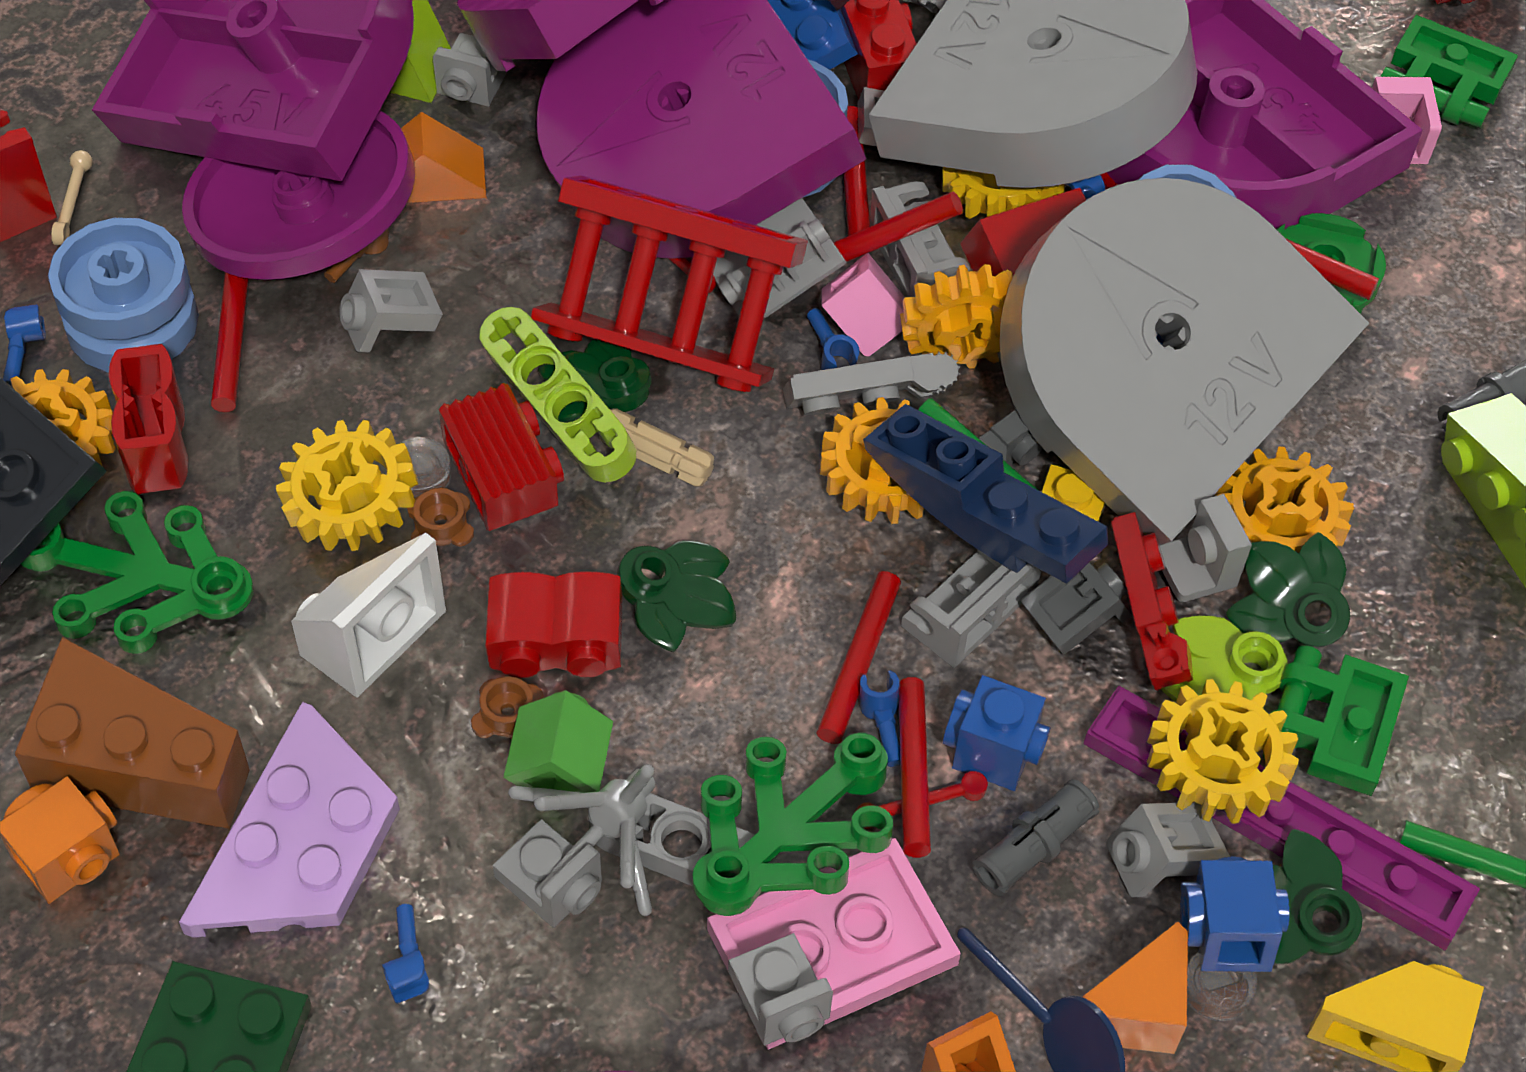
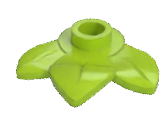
[1161,616,1288,701]

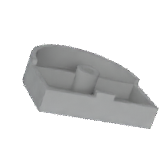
[869,0,1197,188]
[1000,178,1369,545]

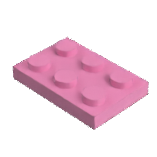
[707,838,961,1050]

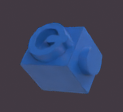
[943,675,1051,791]
[1180,857,1289,972]

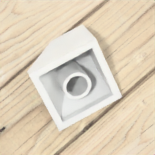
[291,533,446,698]

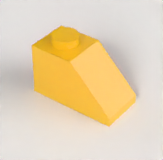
[1307,961,1484,1072]

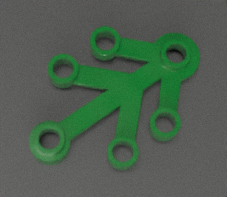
[20,491,254,654]
[693,733,893,916]

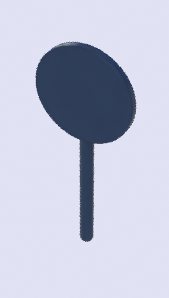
[957,928,1125,1072]

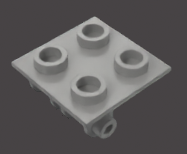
[713,198,847,319]

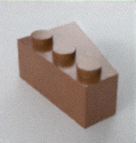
[15,637,250,829]

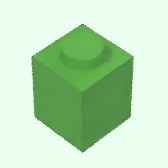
[503,690,613,793]

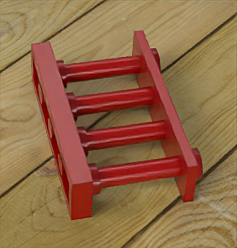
[531,175,808,392]

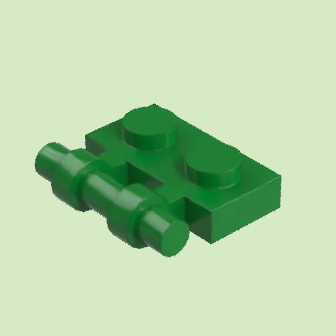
[1381,15,1518,129]
[1263,646,1409,796]

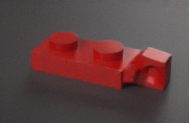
[1111,512,1193,690]

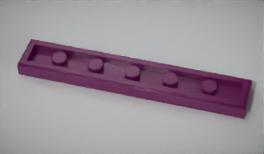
[1083,686,1480,951]

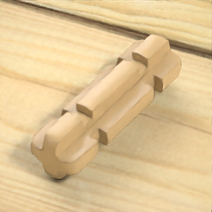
[599,408,714,487]

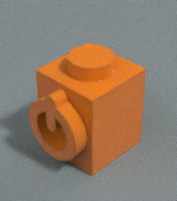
[0,776,120,904]

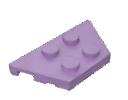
[179,702,400,938]

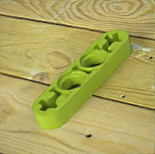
[480,307,637,483]

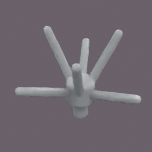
[508,764,655,916]

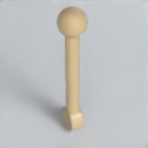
[51,150,93,246]

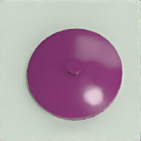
[182,111,415,280]

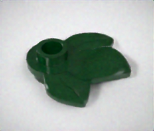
[538,339,652,423]
[1226,532,1350,648]
[617,540,736,652]
[1273,829,1362,965]

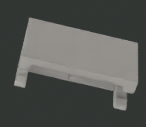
[870,181,970,298]
[901,549,1041,668]

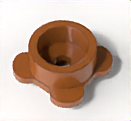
[407,488,474,547]
[471,676,544,739]

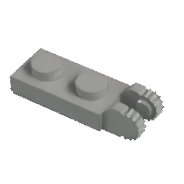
[783,352,960,415]

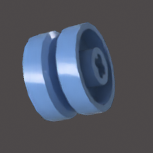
[48,218,199,373]

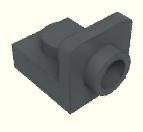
[1020,562,1132,655]

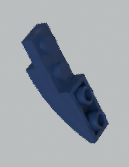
[863,404,1108,584]

